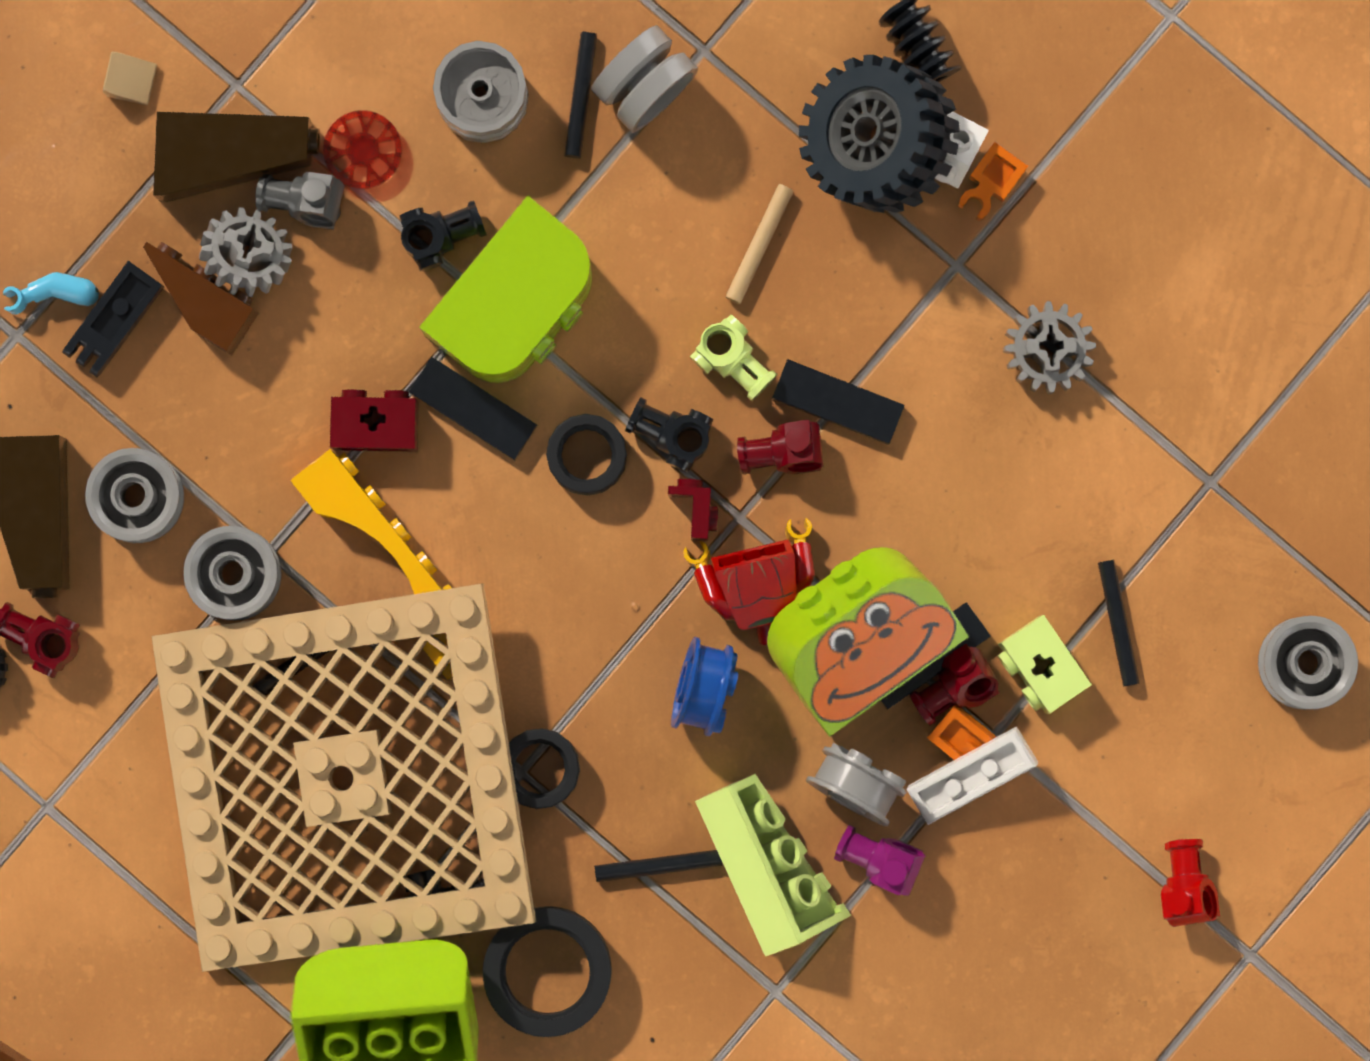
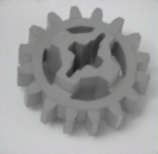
[199,207,293,297]
[1003,301,1096,394]

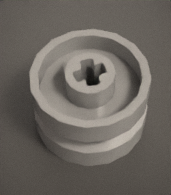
[591,25,698,133]
[433,41,529,143]

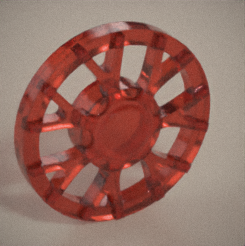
[323,110,402,189]

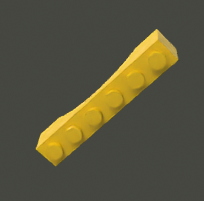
[290,449,453,680]

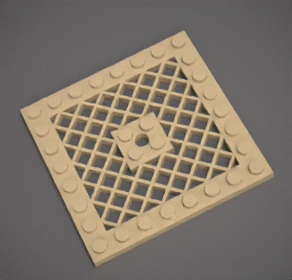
[151,584,536,972]

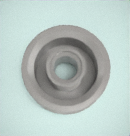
[85,448,184,543]
[183,526,282,620]
[1258,616,1358,710]
[806,743,906,826]

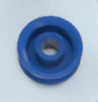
[671,637,738,737]

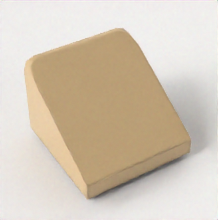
[103,51,157,105]

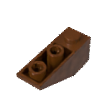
[143,242,259,356]

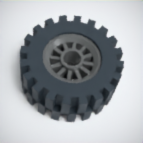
[798,55,960,213]

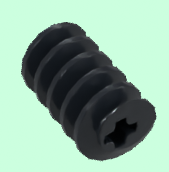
[879,0,961,82]

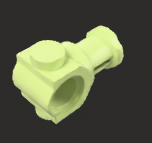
[690,315,778,401]

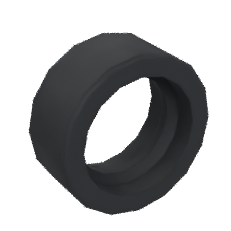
[546,414,627,496]
[509,728,580,809]

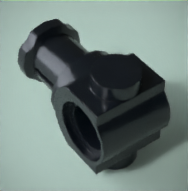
[399,200,487,272]
[625,397,714,473]

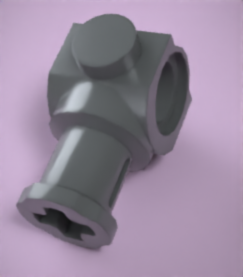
[255,172,345,230]

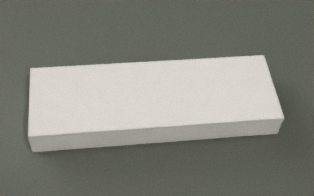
[906,726,1038,825]

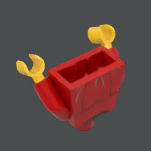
[683,518,815,645]

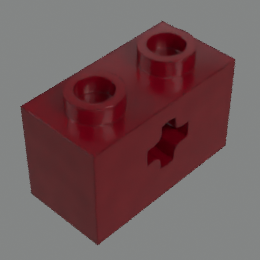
[330,389,419,452]

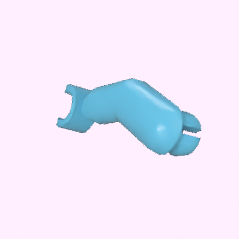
[3,272,99,315]

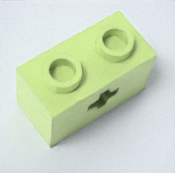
[997,615,1092,714]

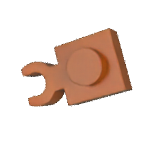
[958,142,1028,222]

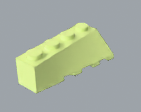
[695,774,851,957]

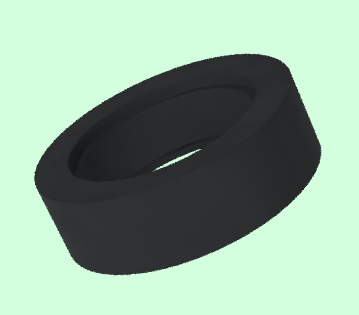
[483,906,612,1037]

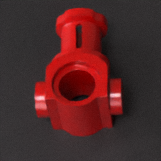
[1161,839,1220,927]

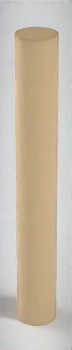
[725,184,794,304]

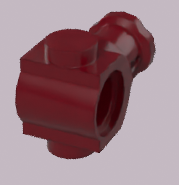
[737,420,824,475]
[0,602,80,678]
[910,644,1000,725]

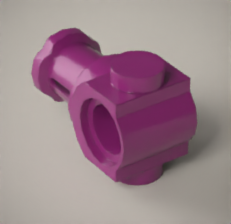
[834,825,925,896]

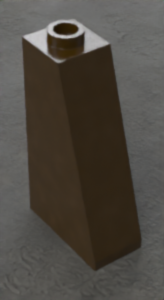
[153,112,320,202]
[0,435,70,598]

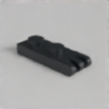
[62,261,164,378]

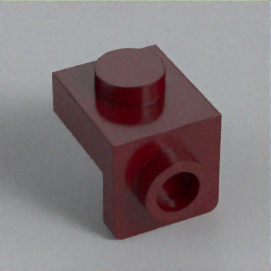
[668,479,718,541]

